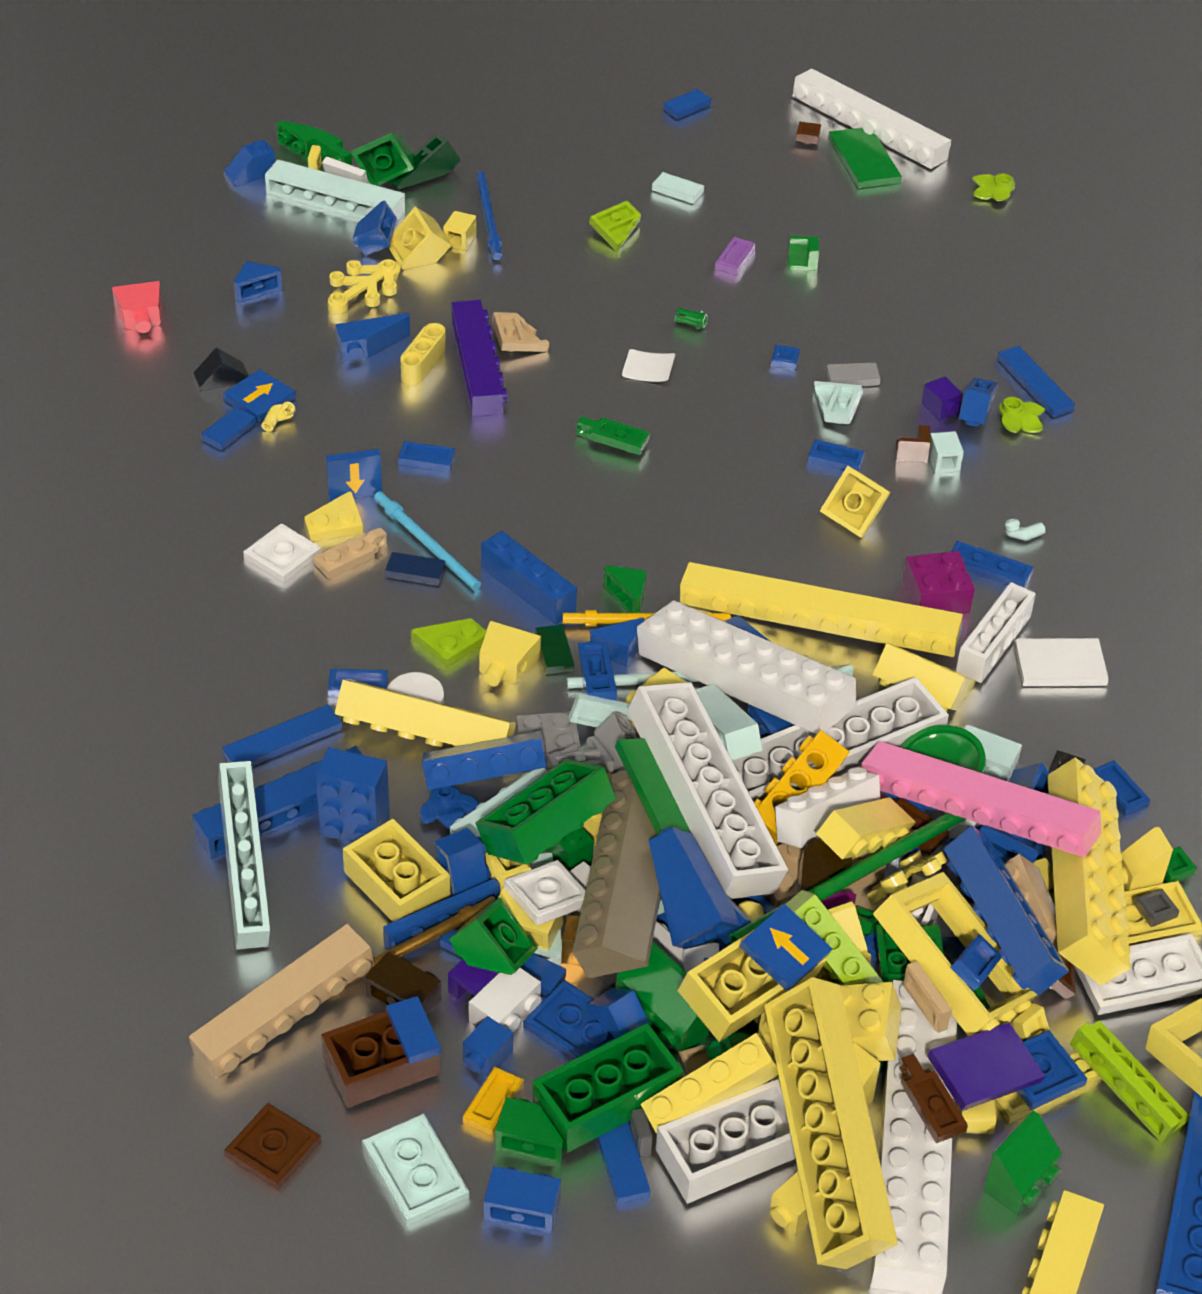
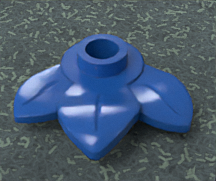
[420,786,479,829]

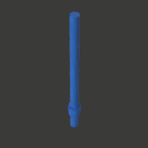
[476,172,502,260]

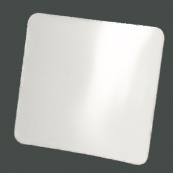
[622,349,675,382]

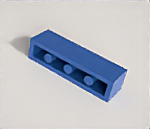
[481,531,577,625]
[422,731,547,790]

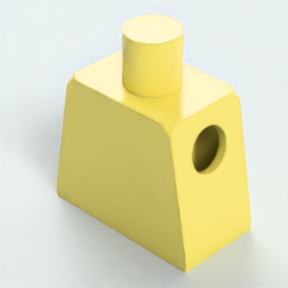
[479,621,541,686]

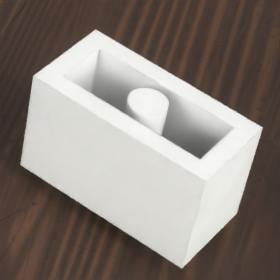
[469,968,542,1032]

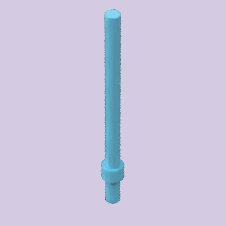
[374,491,481,591]

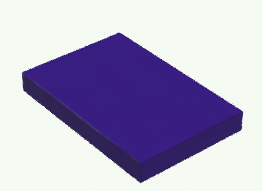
[927,1022,1045,1111]

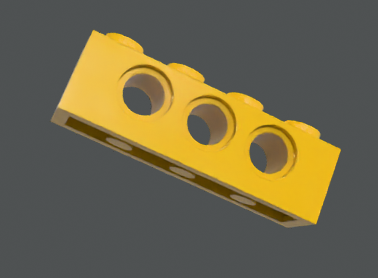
[754,730,850,845]

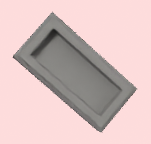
[826,363,881,386]

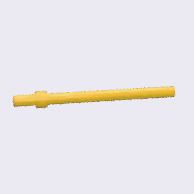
[562,610,731,627]

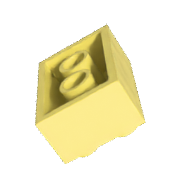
[343,819,451,922]

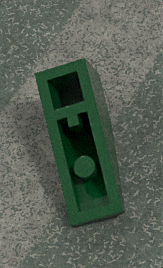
[388,133,461,190]

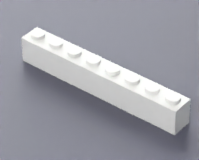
[792,69,951,169]

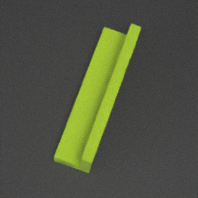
[1070,1020,1189,1143]

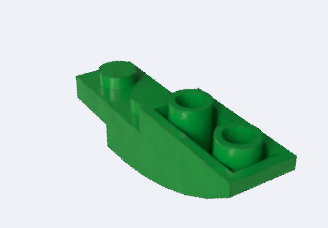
[277,121,352,165]

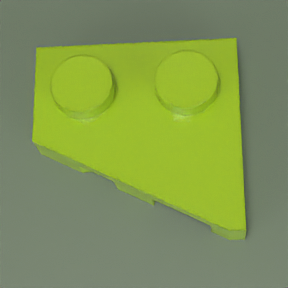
[589,201,641,251]
[411,618,486,668]

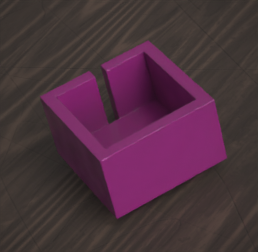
[902,551,975,614]

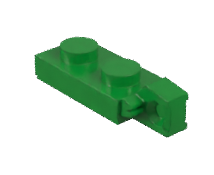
[576,416,650,455]

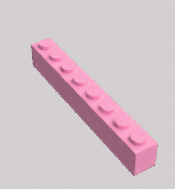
[861,741,1102,858]

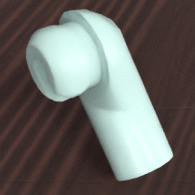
[1005,519,1046,541]

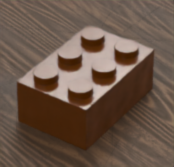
[321,1011,441,1108]

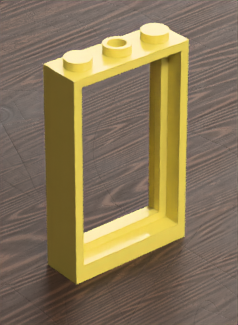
[873,872,1038,1036]

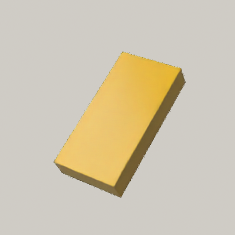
[463,1066,524,1136]

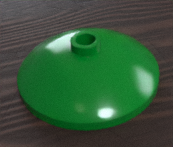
[900,725,986,774]

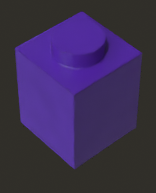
[921,377,963,421]

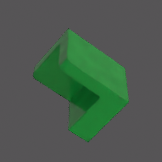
[788,236,819,271]

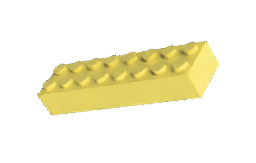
[1048,757,1131,986]
[764,977,898,1269]

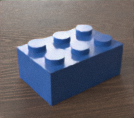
[316,747,390,842]

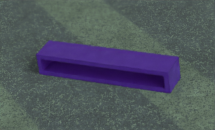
[451,300,507,417]

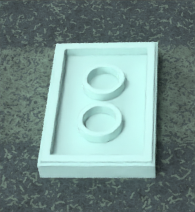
[362,1113,469,1226]

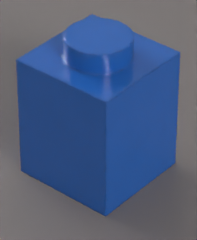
[463,1016,513,1077]

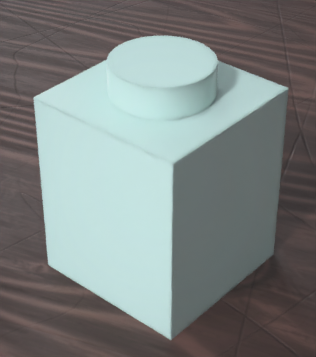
[928,431,964,473]

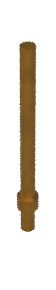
[348,896,495,985]

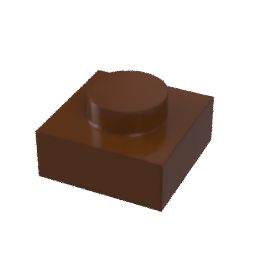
[796,121,821,144]

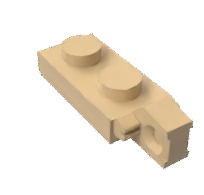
[313,527,387,579]

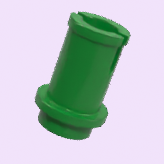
[674,307,707,330]

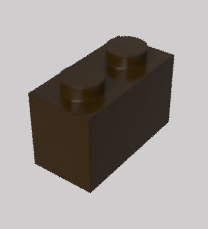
[365,952,442,1016]

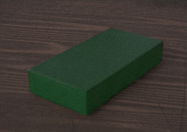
[535,624,574,675]

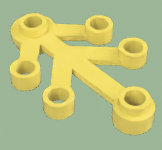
[328,259,401,315]
[866,850,947,904]

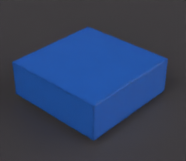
[771,345,800,371]

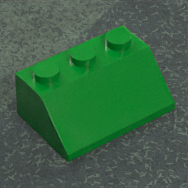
[616,941,709,1055]

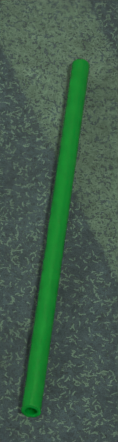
[729,813,966,944]

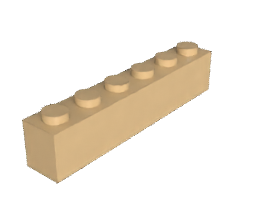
[188,924,374,1079]

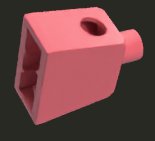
[112,281,162,333]

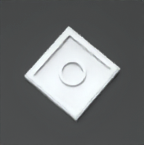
[243,523,322,583]
[504,860,586,926]

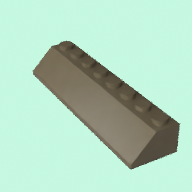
[572,770,661,978]

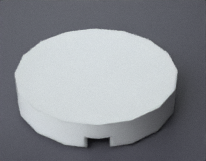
[387,672,444,704]

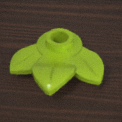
[972,173,1015,201]
[999,397,1045,433]

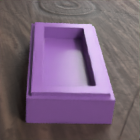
[715,237,756,276]

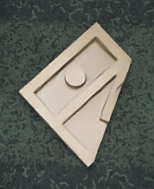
[492,312,549,352]

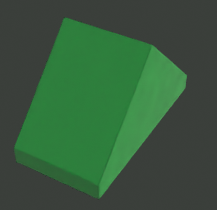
[603,565,647,613]

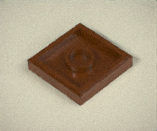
[224,1103,322,1191]

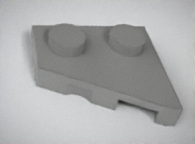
[547,736,614,773]

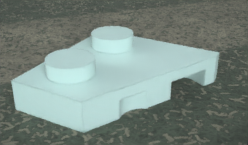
[814,381,863,424]

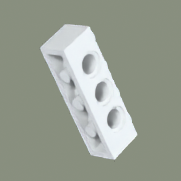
[956,582,1036,683]

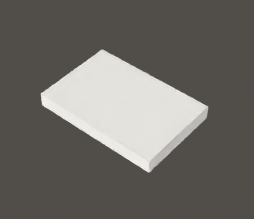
[1014,638,1109,686]

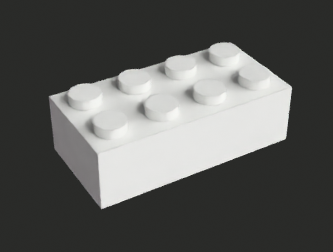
[656,1079,796,1204]

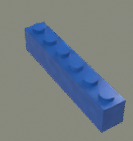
[192,746,363,859]
[944,825,1069,995]

